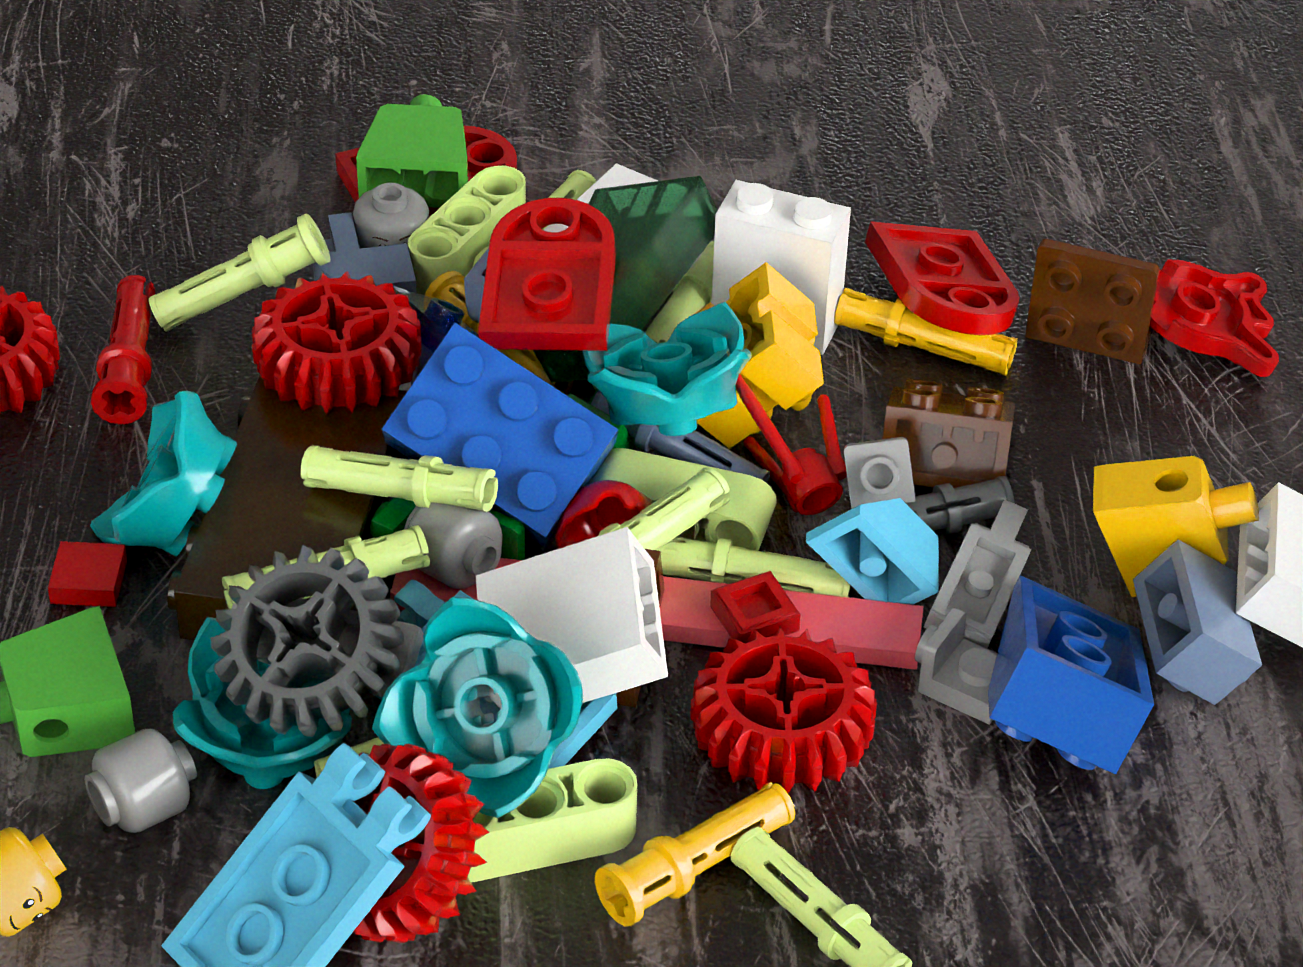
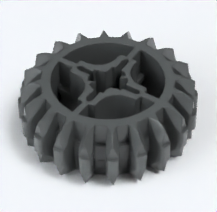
[210,545,404,738]

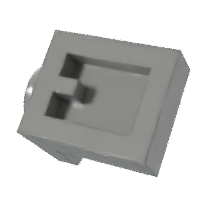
[844,437,916,509]
[915,607,997,725]

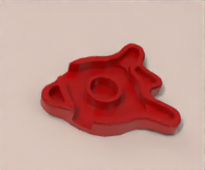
[1150,259,1279,377]

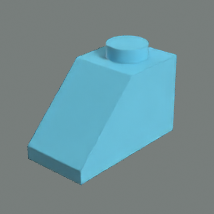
[806,498,939,605]

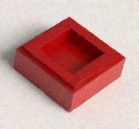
[48,541,128,607]
[710,571,801,643]

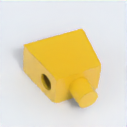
[1093,456,1259,597]

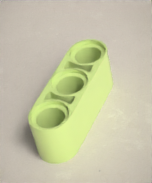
[408,166,526,303]
[589,448,777,551]
[468,758,637,882]

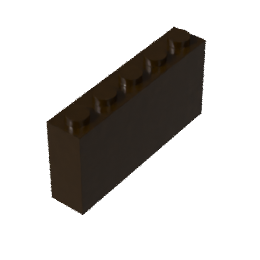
[167,375,407,640]

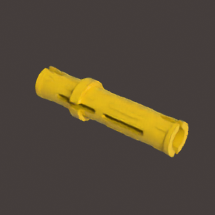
[834,287,1018,376]

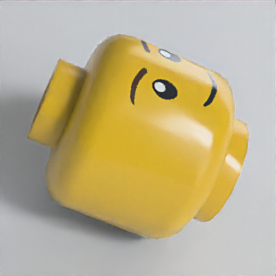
[0,827,67,937]

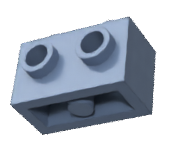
[1133,539,1262,705]

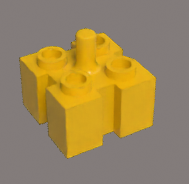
[674,262,824,449]

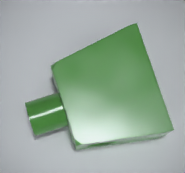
[356,94,468,208]
[0,606,135,757]

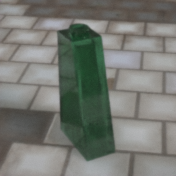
[533,176,718,383]

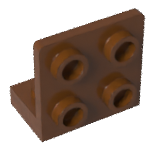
[1025,239,1160,364]
[882,379,1015,488]

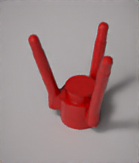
[735,374,847,515]

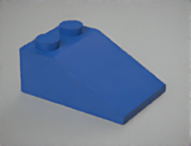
[988,575,1154,774]

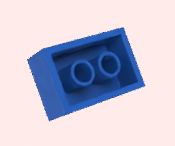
[381,323,618,548]

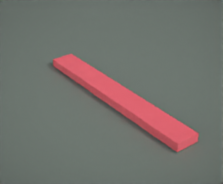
[390,558,924,670]

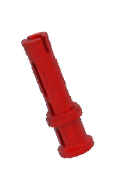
[91,275,156,425]

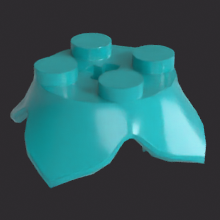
[583,302,752,436]
[90,391,237,557]
[372,597,583,818]
[173,617,352,789]

